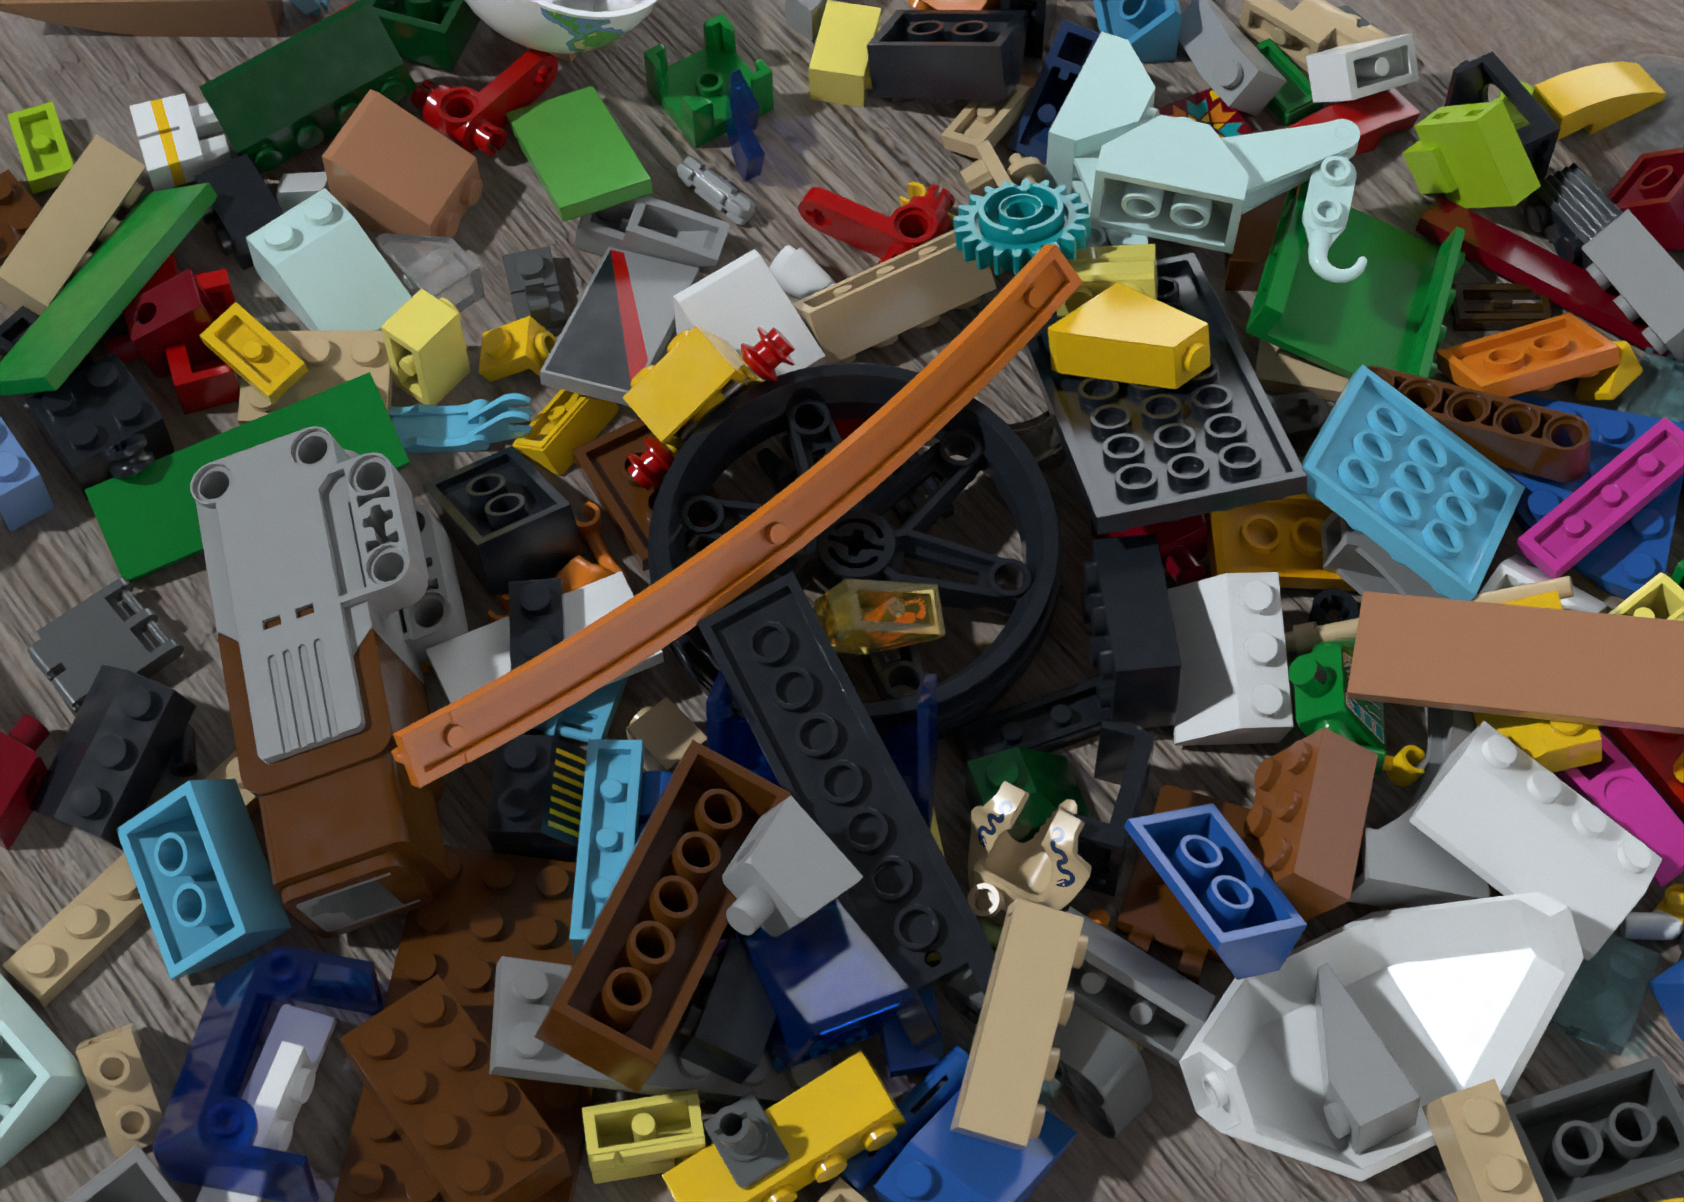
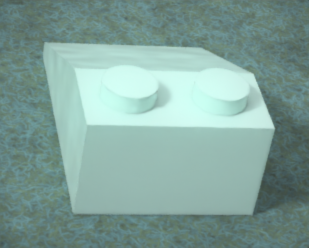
[246,188,412,331]

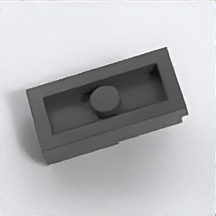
[502,246,567,336]

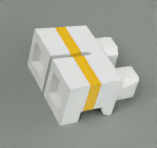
[129,93,232,191]

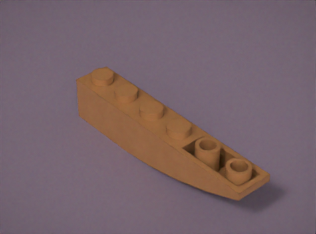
[0,0,283,37]

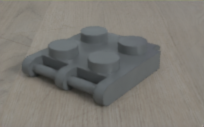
[27,577,184,713]

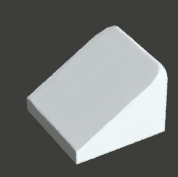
[276,172,330,213]

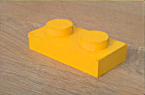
[200,302,308,405]

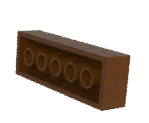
[534,740,791,1093]

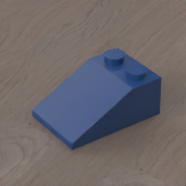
[874,1089,1077,1202]

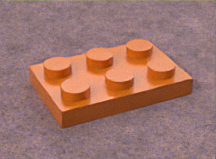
[1436,312,1620,399]

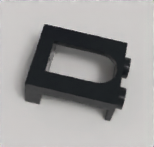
[1444,51,1561,208]
[1074,720,1156,896]

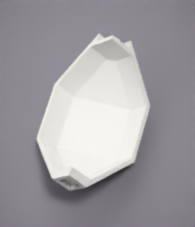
[1179,891,1584,1182]

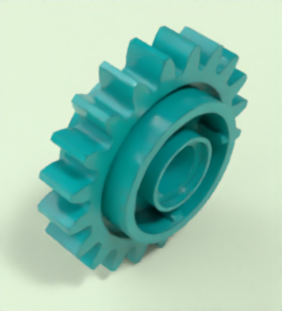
[953,179,1091,276]

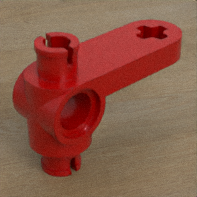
[411,49,558,156]
[798,184,955,265]

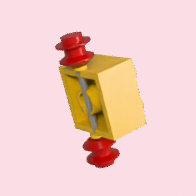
[622,326,795,491]

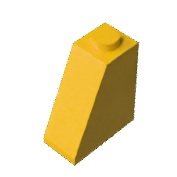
[1048,282,1211,389]

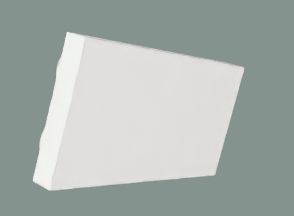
[426,571,664,704]

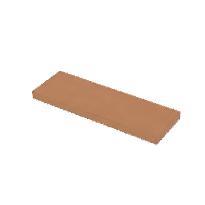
[1347,591,1684,734]

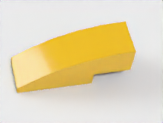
[1532,62,1666,140]

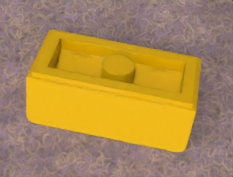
[512,389,619,475]

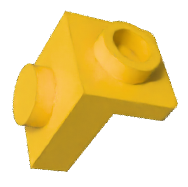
[478,315,557,383]

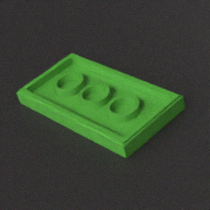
[505,86,654,222]

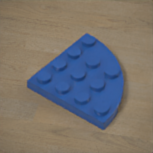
[1498,394,1684,599]

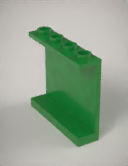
[1245,180,1466,379]

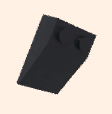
[422,446,586,597]

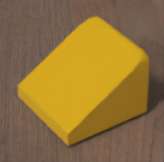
[1574,341,1643,401]

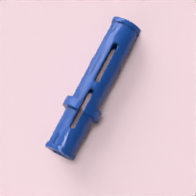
[839,1045,969,1194]

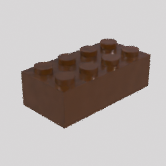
[339,974,572,1202]

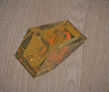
[814,579,945,654]

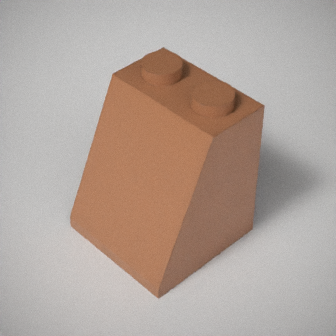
[322,89,483,255]

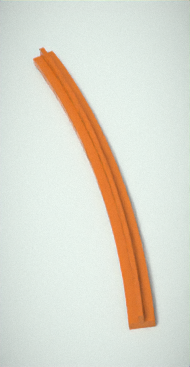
[391,244,1083,788]

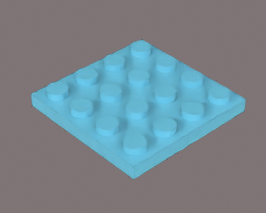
[1301,364,1525,601]

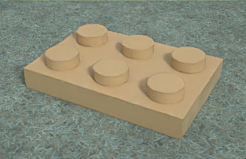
[237,331,393,425]

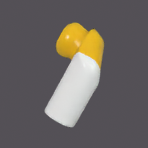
[1620,884,1684,940]

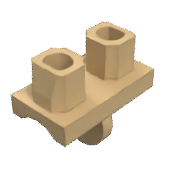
[960,139,1045,196]

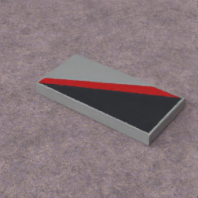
[540,246,699,406]

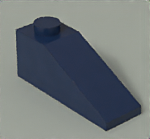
[1007,19,1100,165]

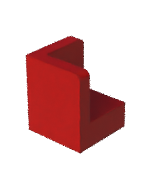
[165,343,240,415]

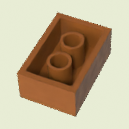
[1244,727,1378,922]

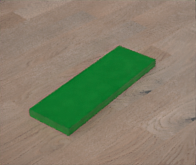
[0,183,218,396]
[85,372,411,583]

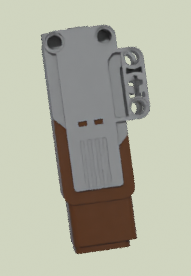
[190,426,468,938]

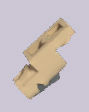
[1239,0,1391,72]

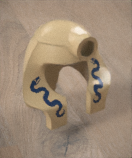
[967,781,1092,927]

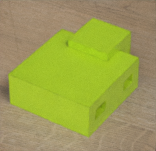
[1402,101,1541,208]

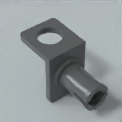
[703,1092,790,1189]

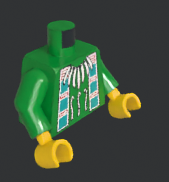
[1288,637,1425,787]

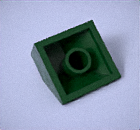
[965,746,1092,843]

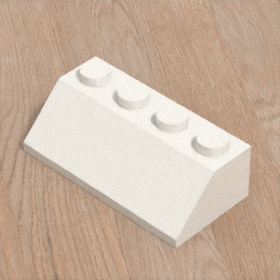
[1409,721,1662,961]

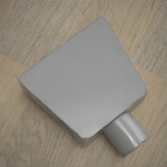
[722,796,863,937]

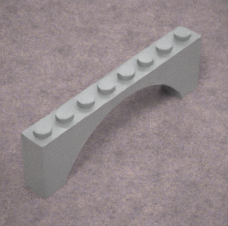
[1321,511,1492,910]

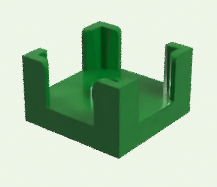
[644,13,774,148]

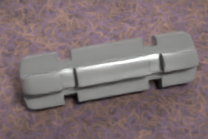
[676,156,755,225]

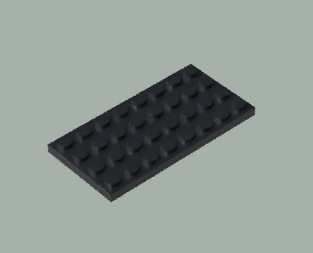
[1024,253,1307,535]

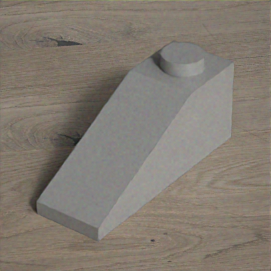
[1179,0,1287,116]
[1314,963,1421,1154]

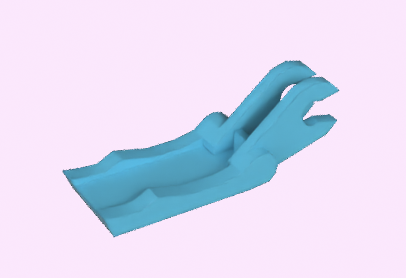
[389,393,533,453]

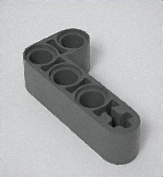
[944,952,1154,1140]

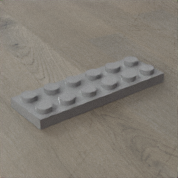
[489,956,831,1108]

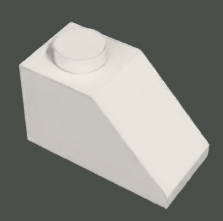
[1306,34,1419,102]

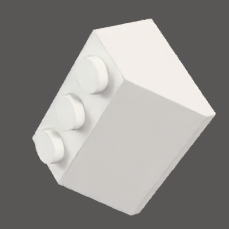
[1167,572,1293,746]

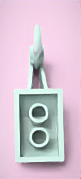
[1045,31,1159,247]
[1090,115,1367,283]

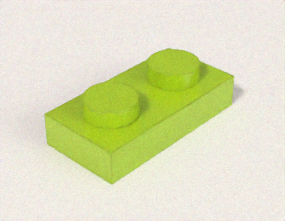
[7,101,74,194]

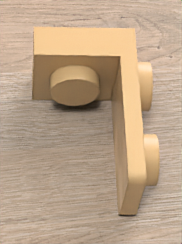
[75,1022,169,1157]

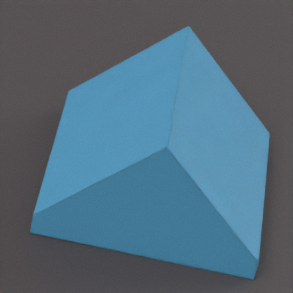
[1093,0,1182,63]

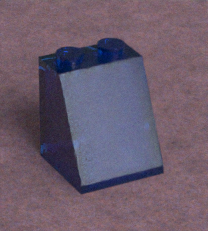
[732,898,913,1074]

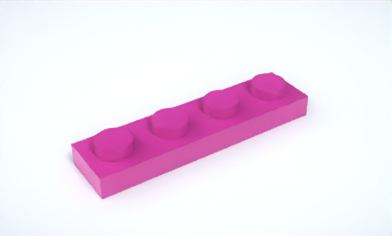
[1516,417,1684,579]

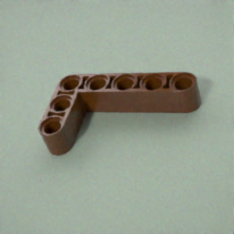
[1345,366,1591,482]

